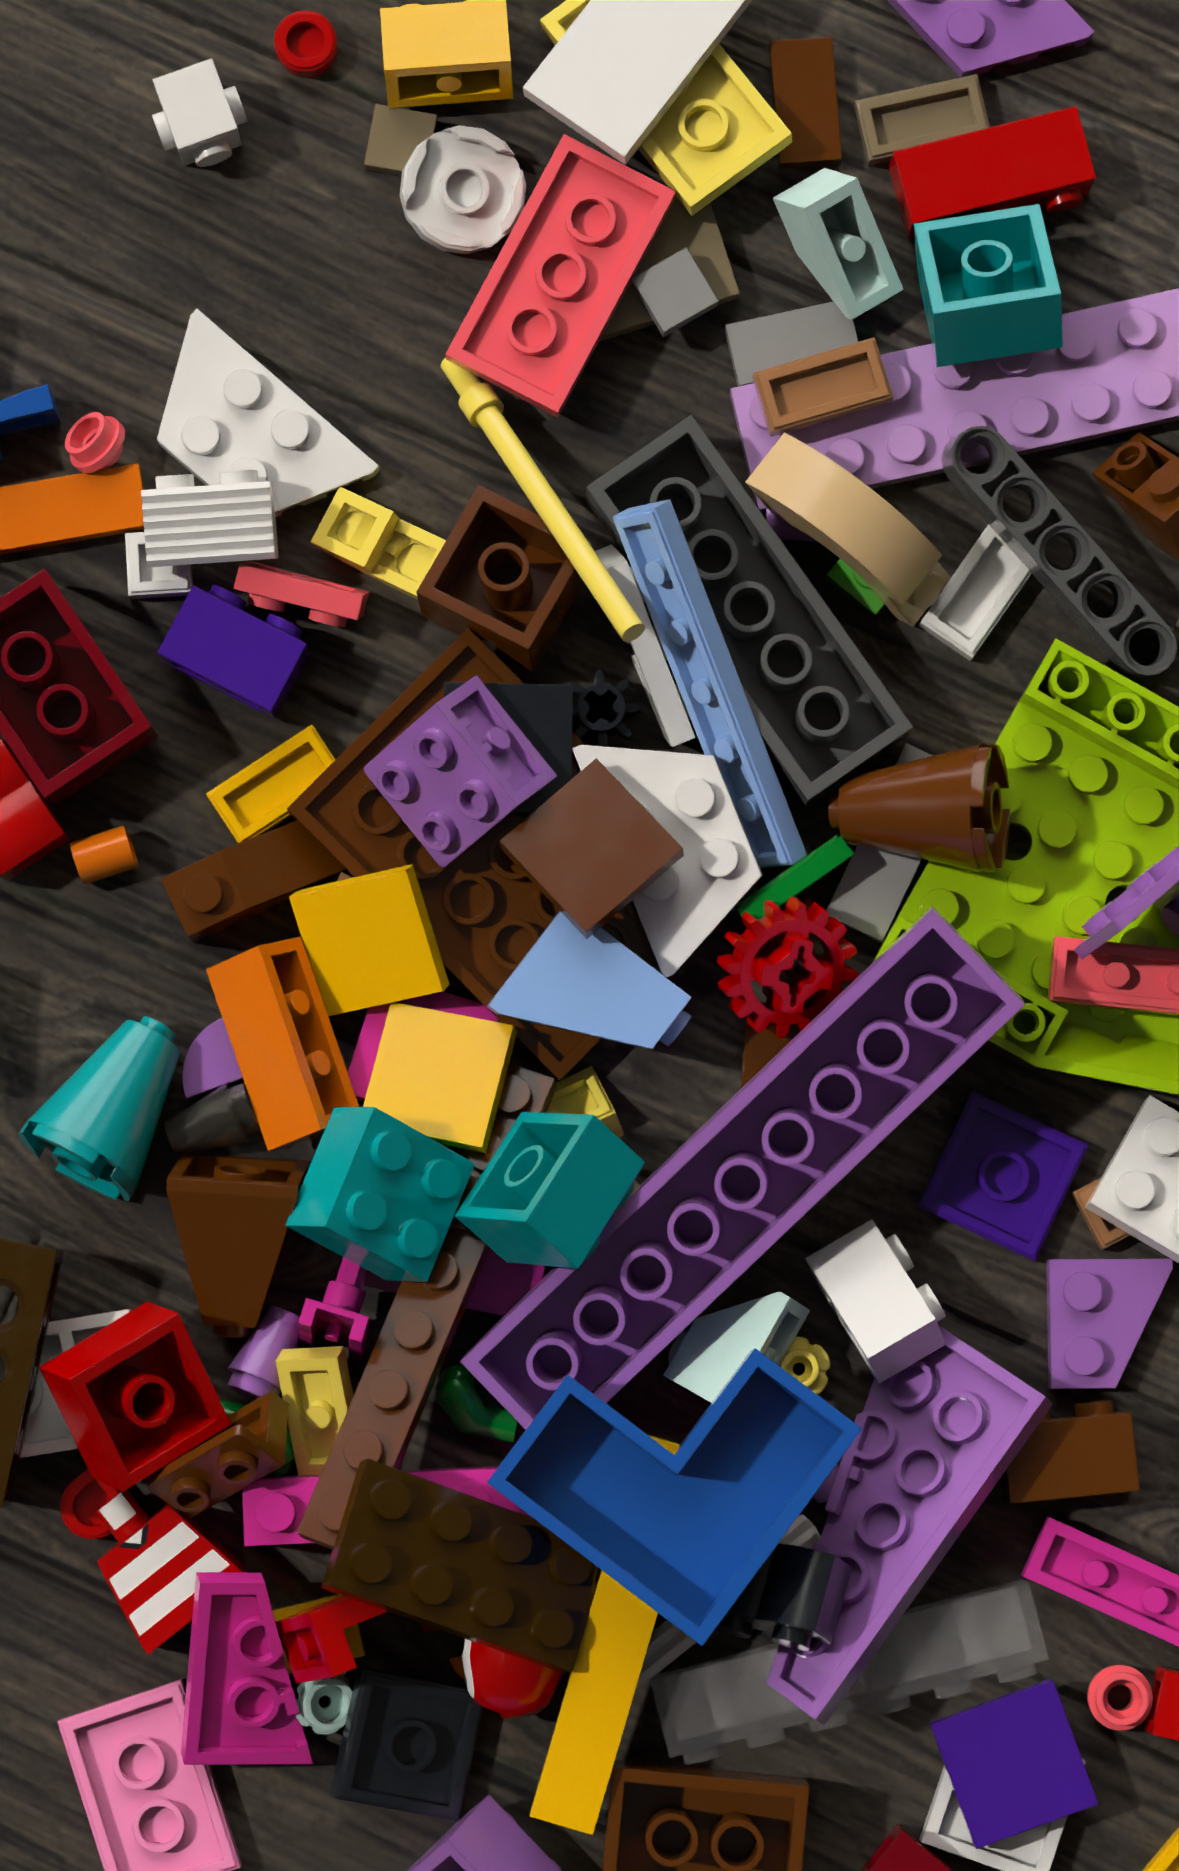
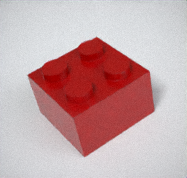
[39,1302,231,1492]

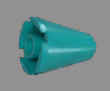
[19,1016,181,1201]

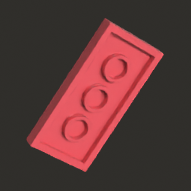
[445,134,676,418]

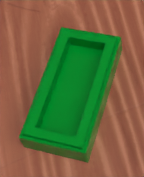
[733,835,854,930]

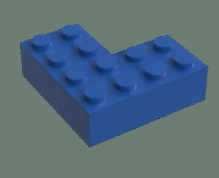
[487,1348,862,1646]

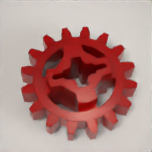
[717,897,858,1039]

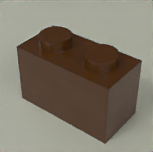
[1001,1400,1140,1504]

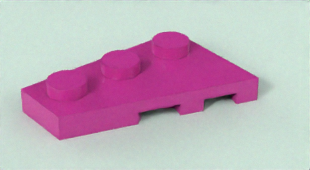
[181,1572,313,1765]

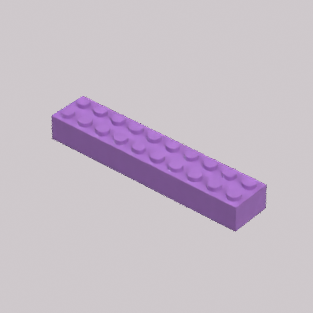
[460,905,1025,1430]

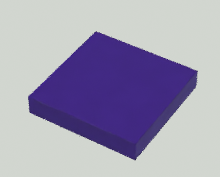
[917,1091,1088,1261]
[929,1678,1098,1849]

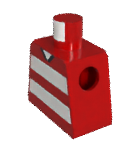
[95,1490,249,1655]

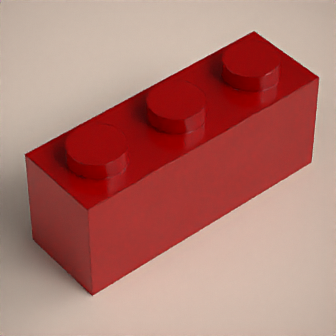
[889,106,1096,239]

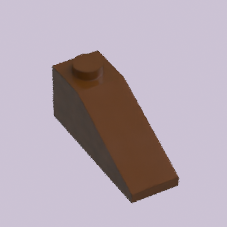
[161,821,348,943]

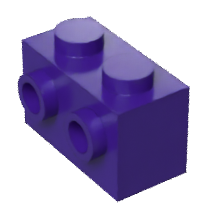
[157,584,310,720]

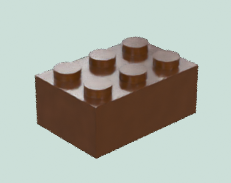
[601,1760,809,1871]

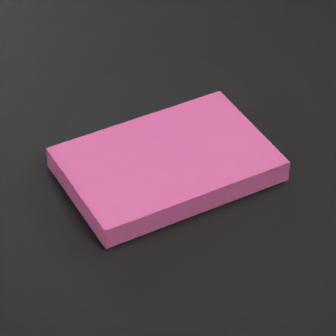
[57,1678,242,1871]

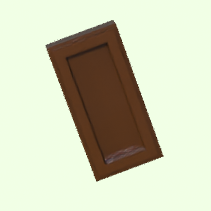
[769,37,842,169]

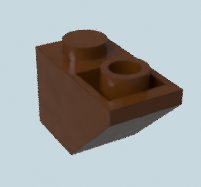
[1092,432,1179,562]

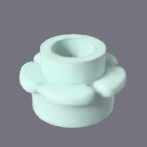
[295,1674,352,1734]

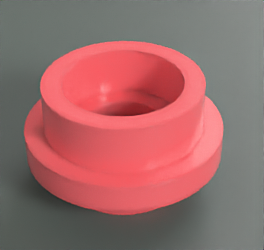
[65,412,125,473]
[1087,1664,1153,1731]

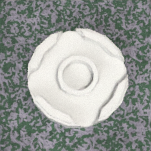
[399,125,526,254]

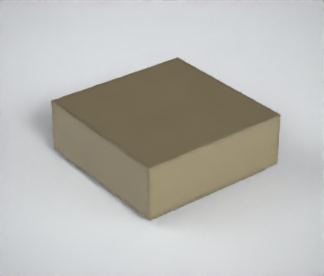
[364,104,438,177]

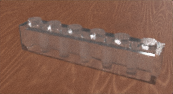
[650,1579,1049,1765]

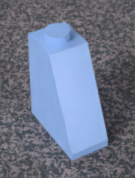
[487,911,691,1049]

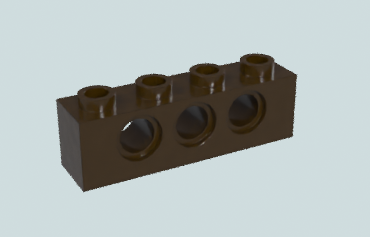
[0,1238,64,1508]

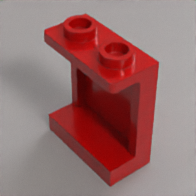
[275,1595,438,1684]

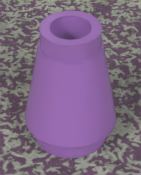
[227,1305,300,1401]

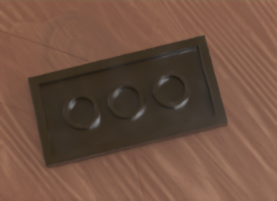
[321,1458,601,1673]

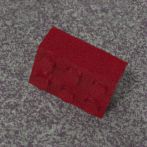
[0,568,159,807]

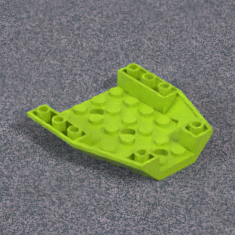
[873,639,1179,1095]

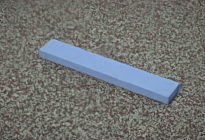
[613,499,807,868]

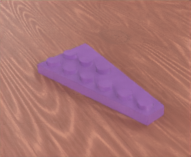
[766,1325,1053,1726]

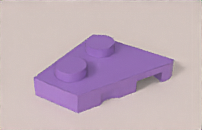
[1046,1259,1173,1389]

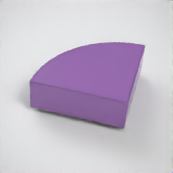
[183,1018,243,1099]

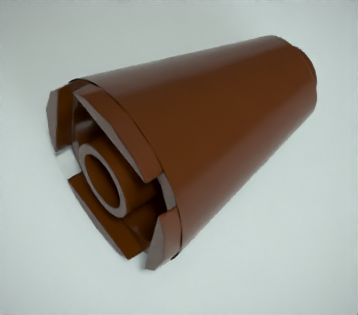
[828,743,1010,873]

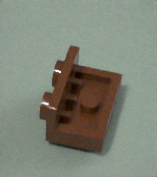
[147,1391,289,1518]

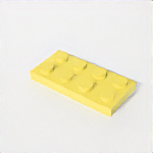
[540,0,792,216]

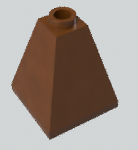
[166,1152,310,1338]

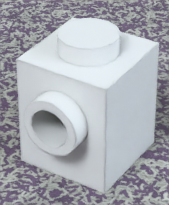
[152,58,248,167]

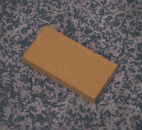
[752,337,893,437]

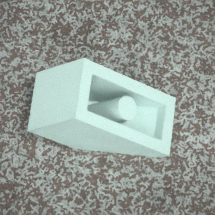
[773,168,904,320]
[663,1291,810,1403]

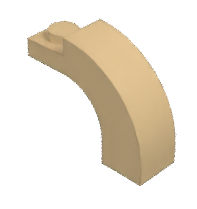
[745,432,951,627]

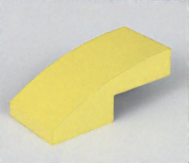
[310,487,446,600]

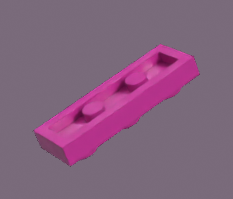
[1021,1516,1179,1647]

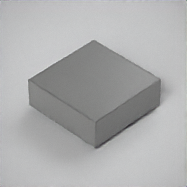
[632,247,718,337]

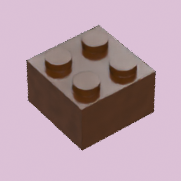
[416,485,591,673]

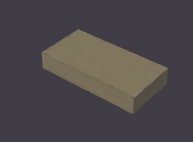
[854,74,990,166]

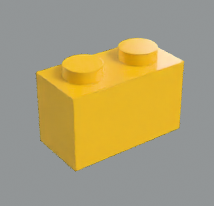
[380,0,513,108]

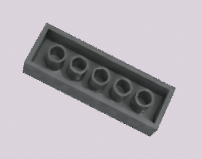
[586,415,913,809]

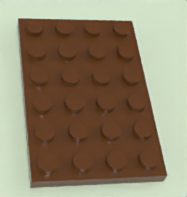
[287,628,662,1080]

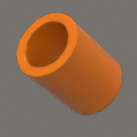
[70,825,139,885]

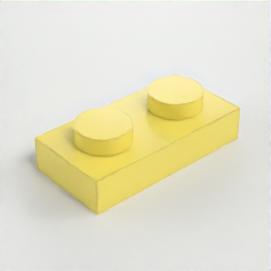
[275,1346,354,1476]

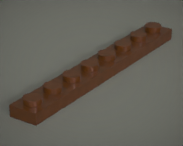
[297,1063,558,1550]

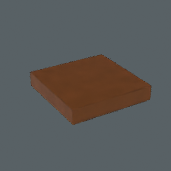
[499,758,684,939]

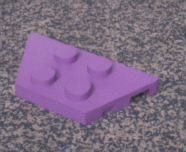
[887,0,1095,78]

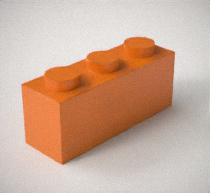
[206,936,359,1151]

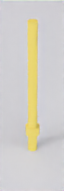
[441,357,645,642]

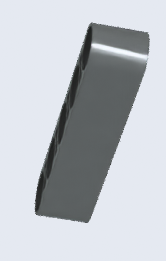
[942,426,1177,677]

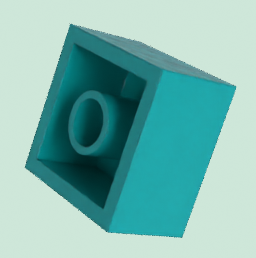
[914,204,1063,367]
[285,1107,475,1282]
[455,1112,645,1269]

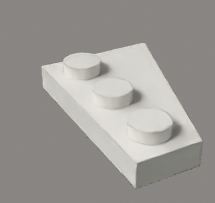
[595,544,695,747]

